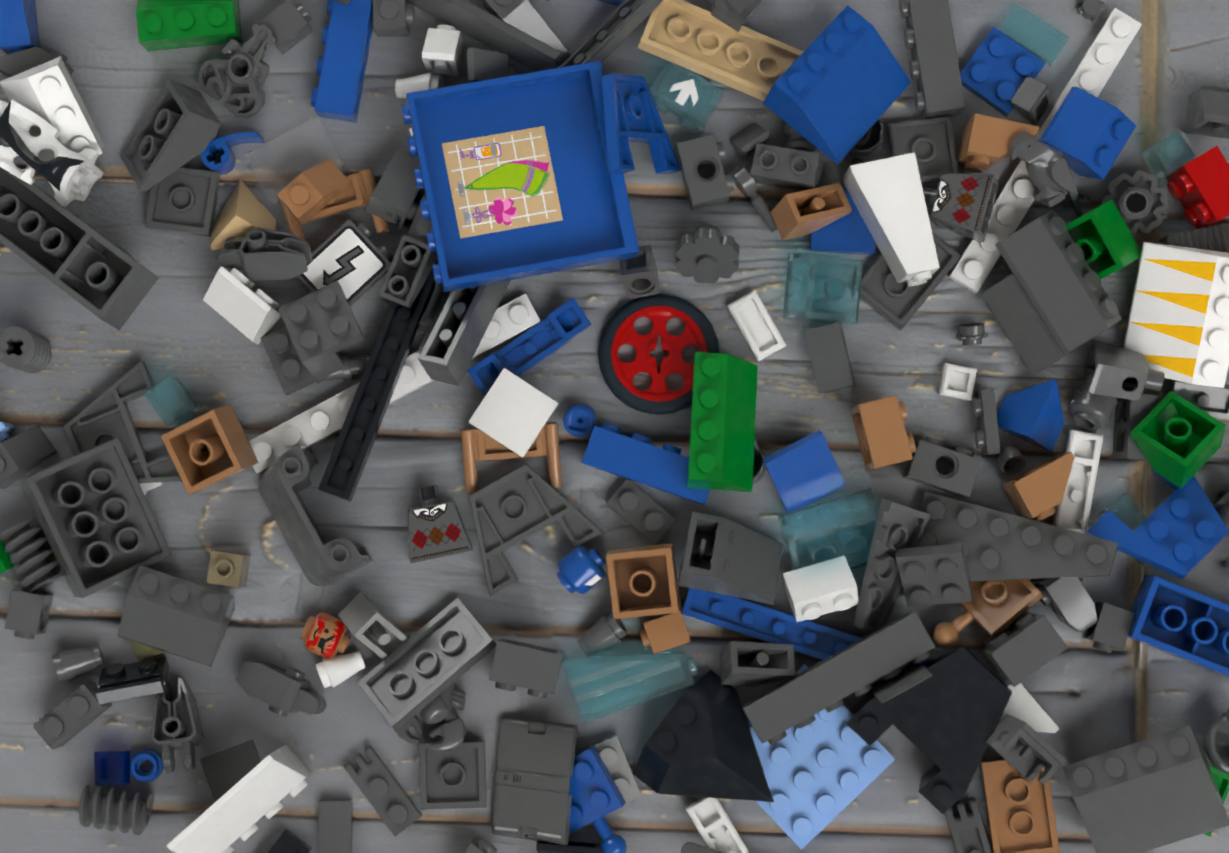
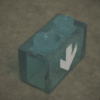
[650,61,724,131]

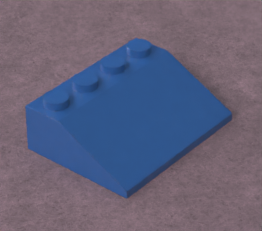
[763,5,911,165]

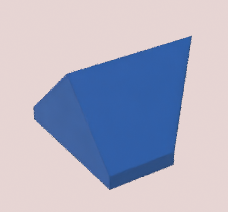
[997,378,1064,452]

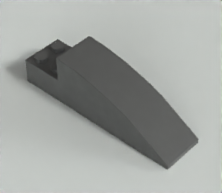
[0,167,159,330]

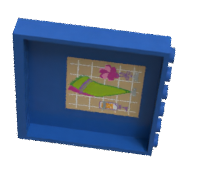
[401,61,639,292]

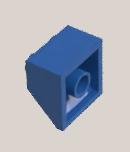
[1040,86,1136,180]

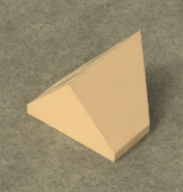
[210,179,277,250]

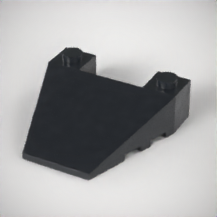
[846,646,1012,814]

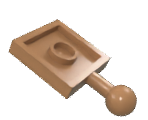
[933,579,1043,648]

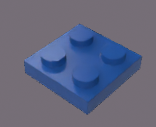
[960,27,1046,117]

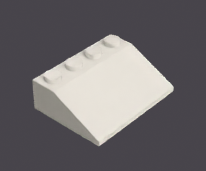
[166,745,311,853]

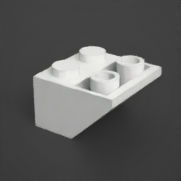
[203,266,282,345]

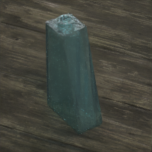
[562,651,698,724]

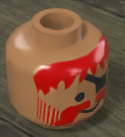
[300,612,352,659]

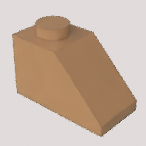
[277,159,351,225]
[771,182,852,240]

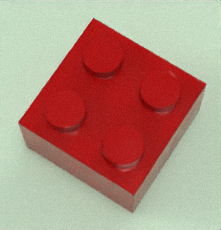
[1165,146,1229,229]

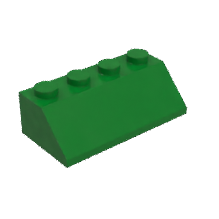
[687,352,758,492]

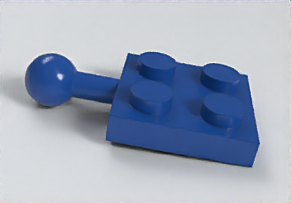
[569,746,627,853]

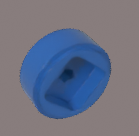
[563,403,597,437]

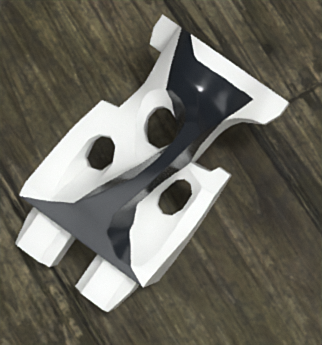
[0,99,104,207]

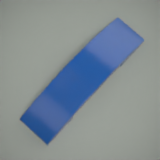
[467,298,592,397]

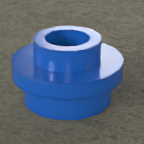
[130,749,163,782]

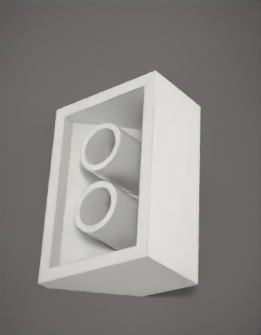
[0,56,104,162]

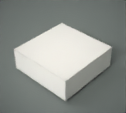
[938,363,977,401]

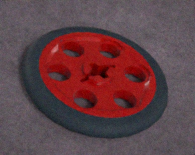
[598,294,719,415]

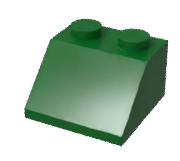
[1066,199,1141,279]
[1131,391,1226,488]

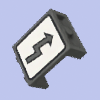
[297,219,394,306]

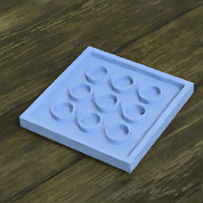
[746,664,895,850]

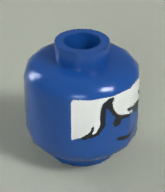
[557,546,606,594]

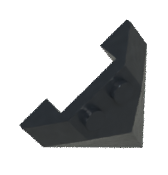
[633,670,774,802]

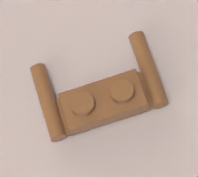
[281,169,389,240]
[461,422,562,494]

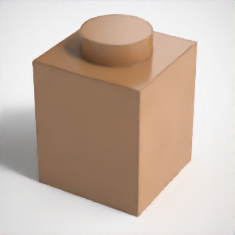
[639,611,691,654]

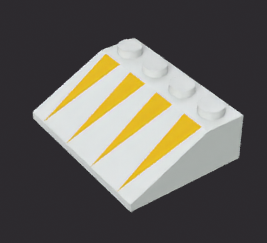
[1123,242,1229,388]

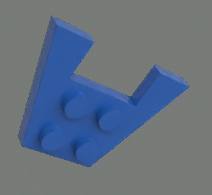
[602,73,682,174]
[1086,468,1229,579]

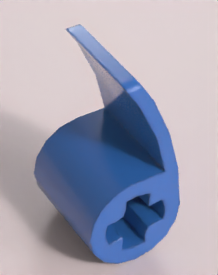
[201,132,265,175]

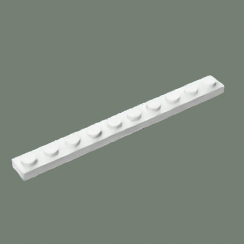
[948,8,1142,294]
[249,293,541,474]

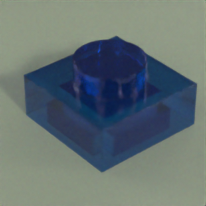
[94,751,131,785]

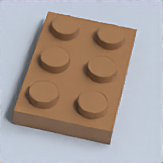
[979,758,1060,853]

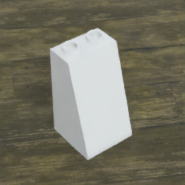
[843,152,940,287]

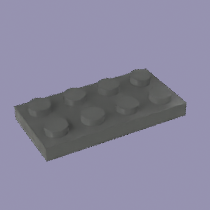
[357,597,497,731]

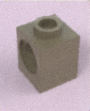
[206,550,251,588]

